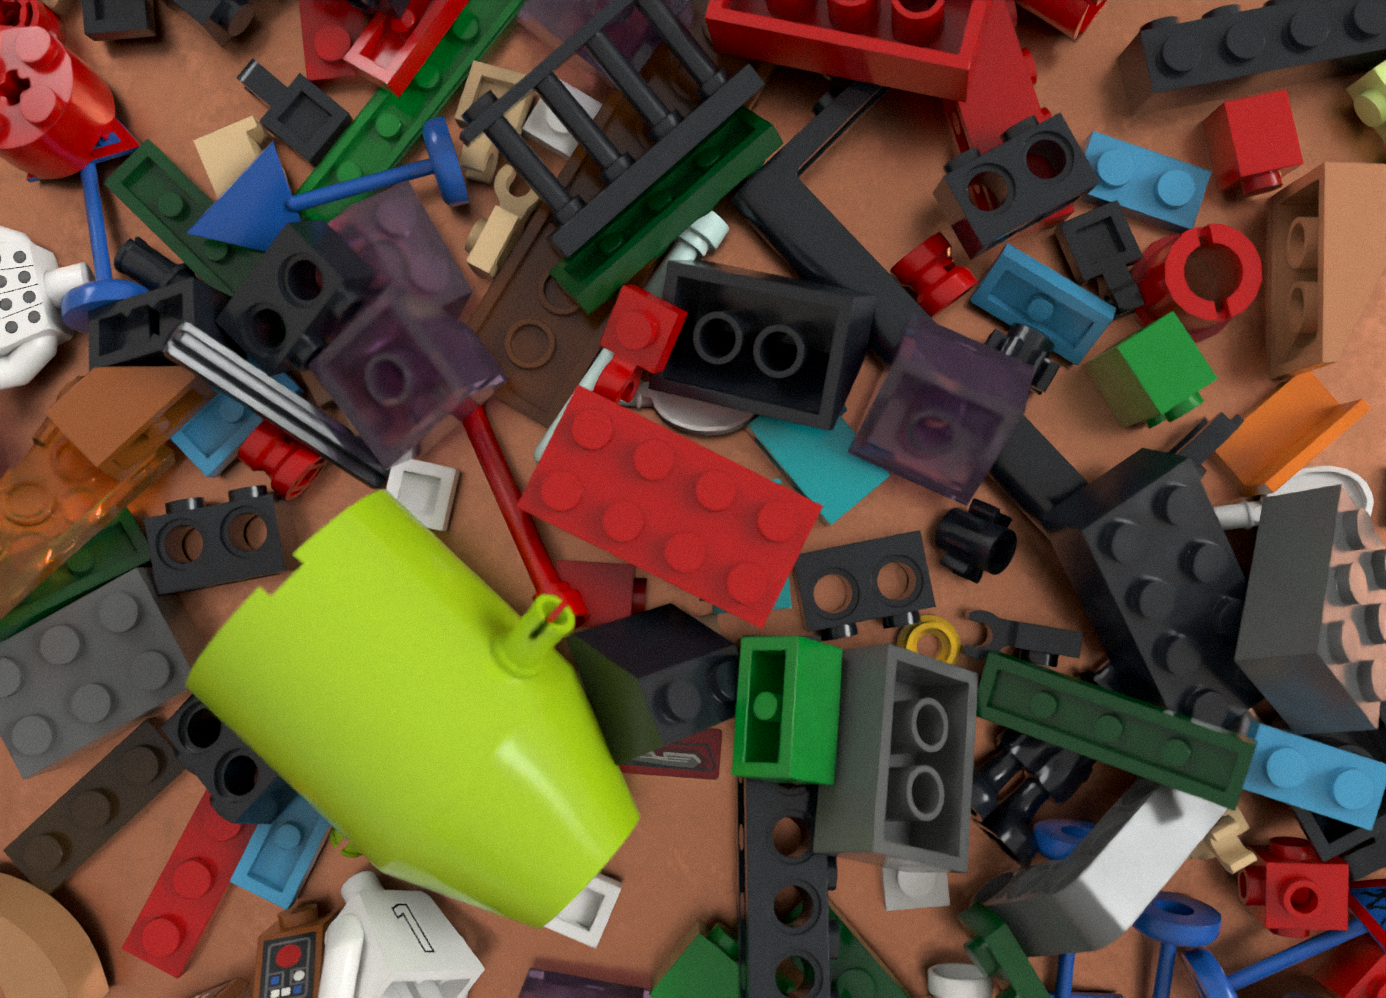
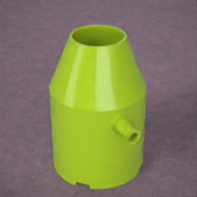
[186,489,641,930]

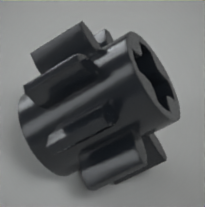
[976,323,1060,402]
[936,498,1017,584]

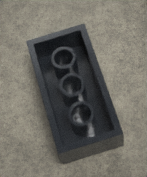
[1039,448,1265,729]

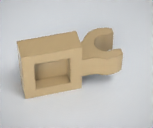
[454,60,535,184]
[465,164,542,283]
[1188,805,1257,874]

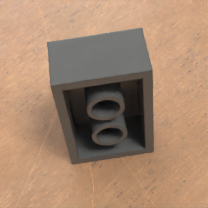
[1234,484,1386,735]
[0,567,207,780]
[813,643,978,873]

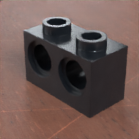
[933,112,1100,260]
[215,220,377,376]
[88,277,247,371]
[144,485,302,595]
[791,530,936,641]
[161,693,299,824]

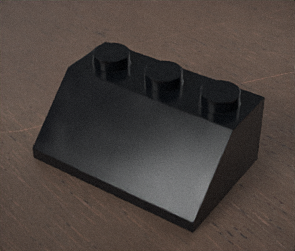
[648,259,877,431]

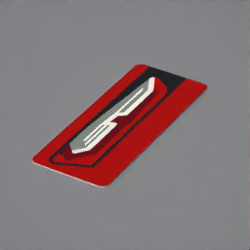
[619,729,722,780]

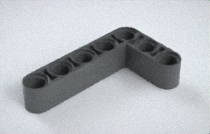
[970,708,1266,958]

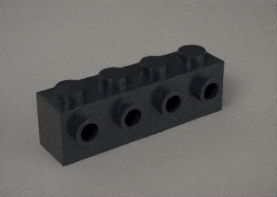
[1118,0,1386,117]

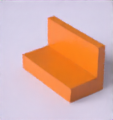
[1209,371,1371,497]

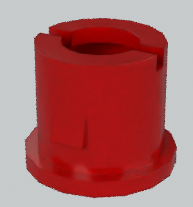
[1130,224,1262,344]

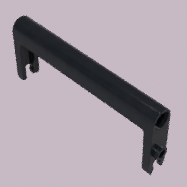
[730,80,1244,539]

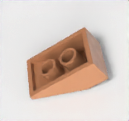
[1270,162,1386,380]

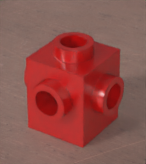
[1238,836,1349,938]

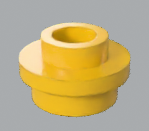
[896,615,961,666]

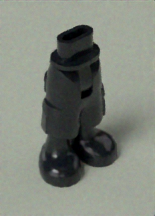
[970,658,1126,868]

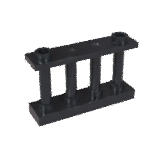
[459,0,765,258]

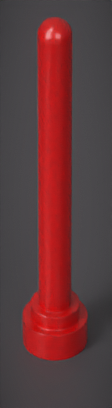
[441,366,590,631]

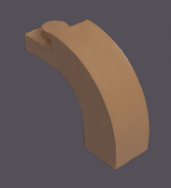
[0,873,110,998]

